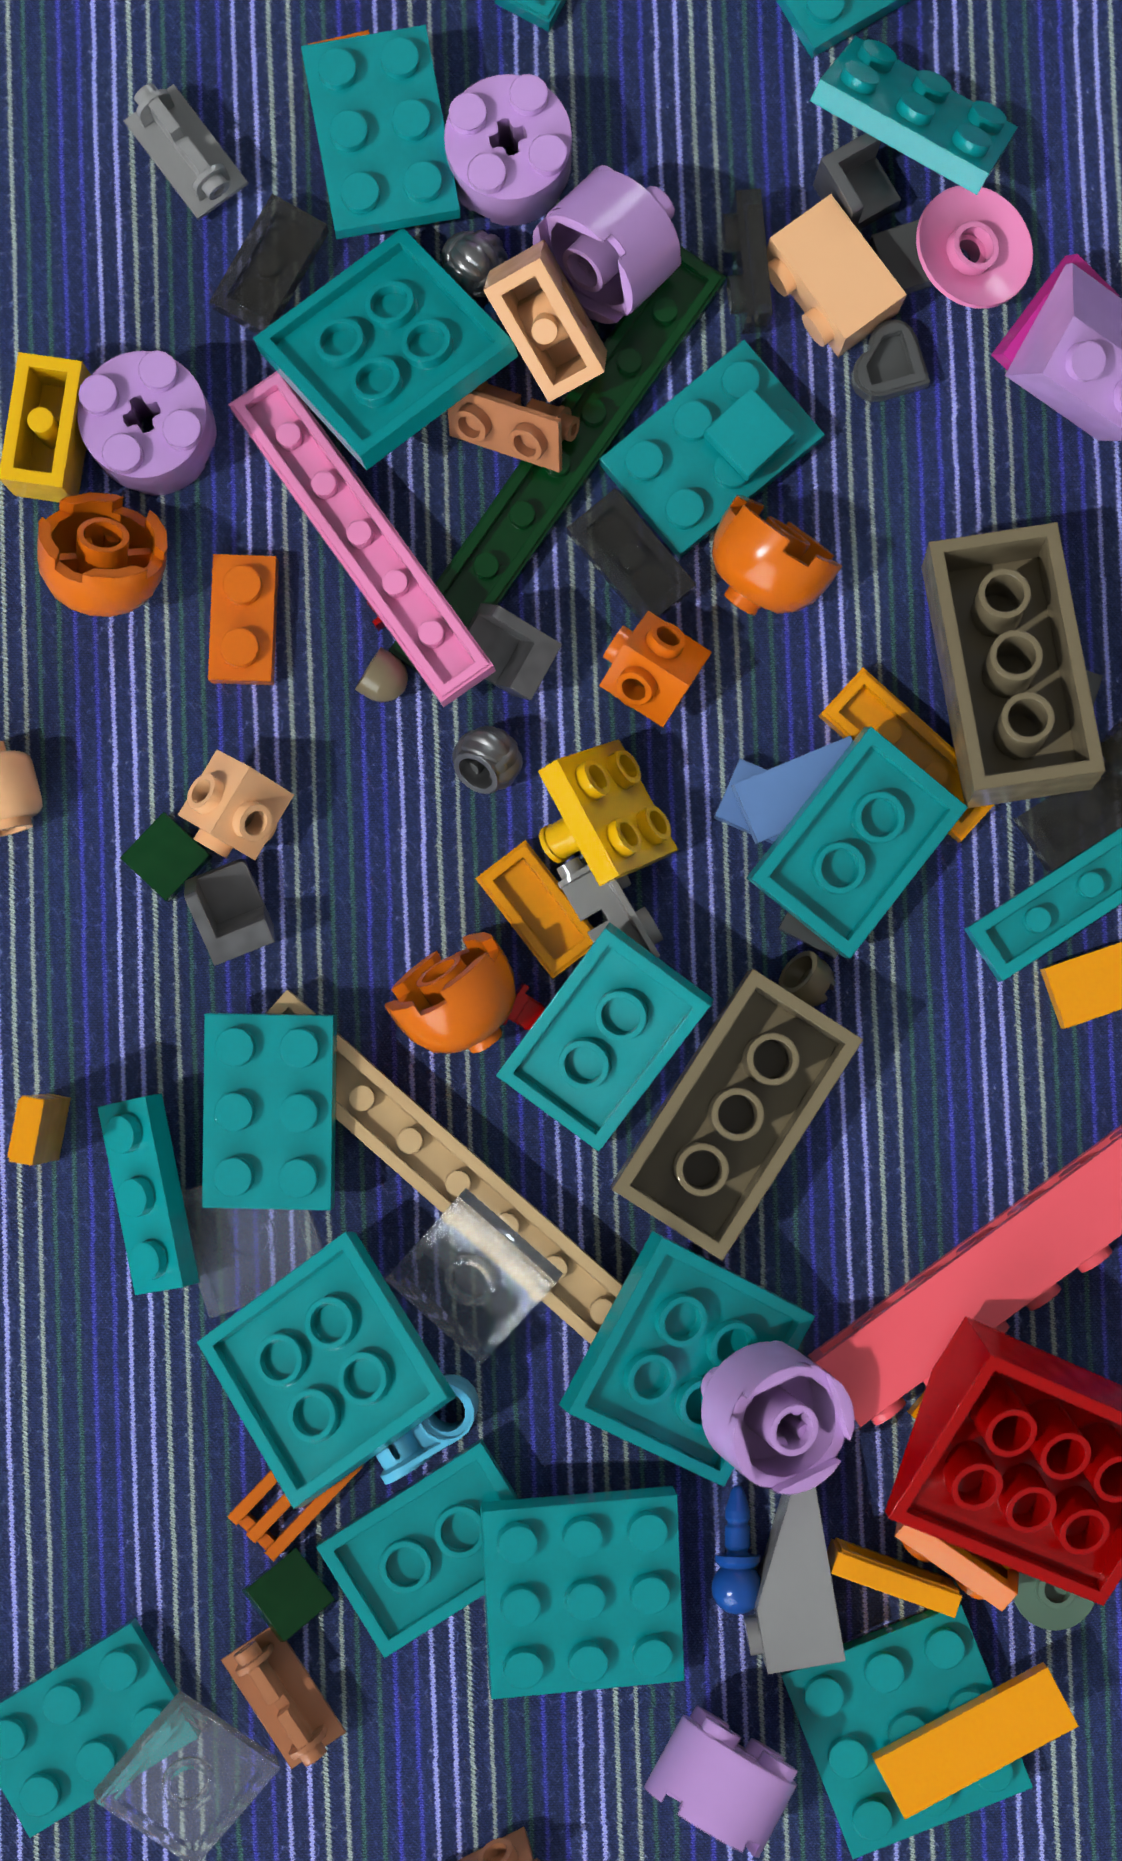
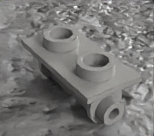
[123,83,248,221]
[556,857,664,958]

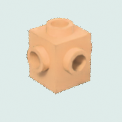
[178,750,294,860]

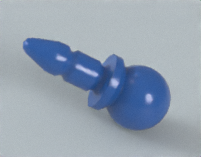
[711,1485,761,1615]

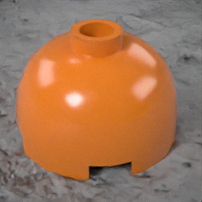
[37,492,168,617]
[712,495,842,616]
[385,932,516,1054]

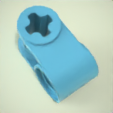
[375,1374,479,1485]

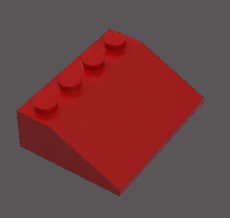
[885,1316,1122,1606]

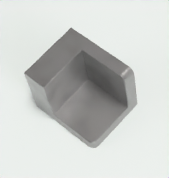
[813,133,901,230]
[467,603,562,700]
[184,859,275,966]

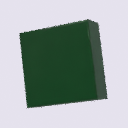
[120,812,213,902]
[242,1548,335,1642]

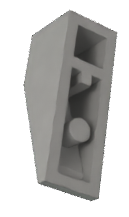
[743,1487,846,1674]

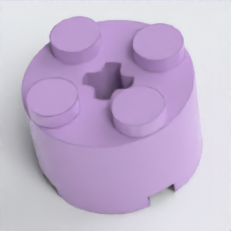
[444,74,572,226]
[533,165,681,324]
[77,350,217,496]
[701,1340,855,1495]
[644,1705,798,1858]

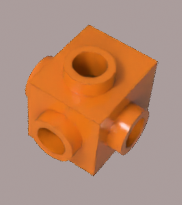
[599,610,712,728]

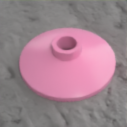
[916,185,1033,309]

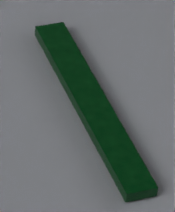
[388,246,726,675]

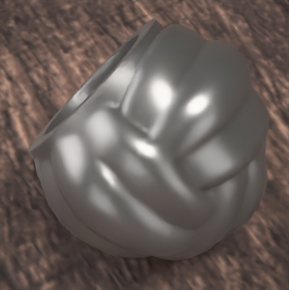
[441,230,508,298]
[453,726,523,794]

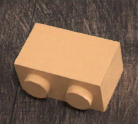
[764,194,907,357]

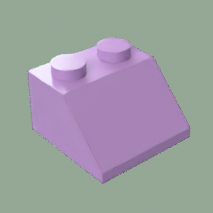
[1005,263,1122,441]

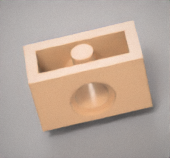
[483,240,607,403]

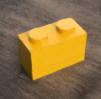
[0,352,91,503]

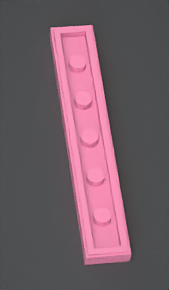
[228,371,496,708]

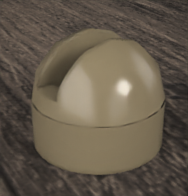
[355,647,408,702]
[779,951,835,1007]

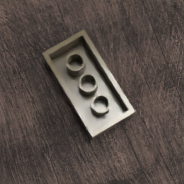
[921,522,1105,808]
[610,969,863,1261]

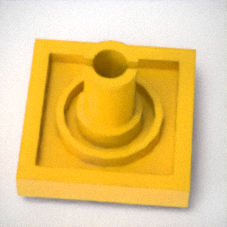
[538,739,678,887]

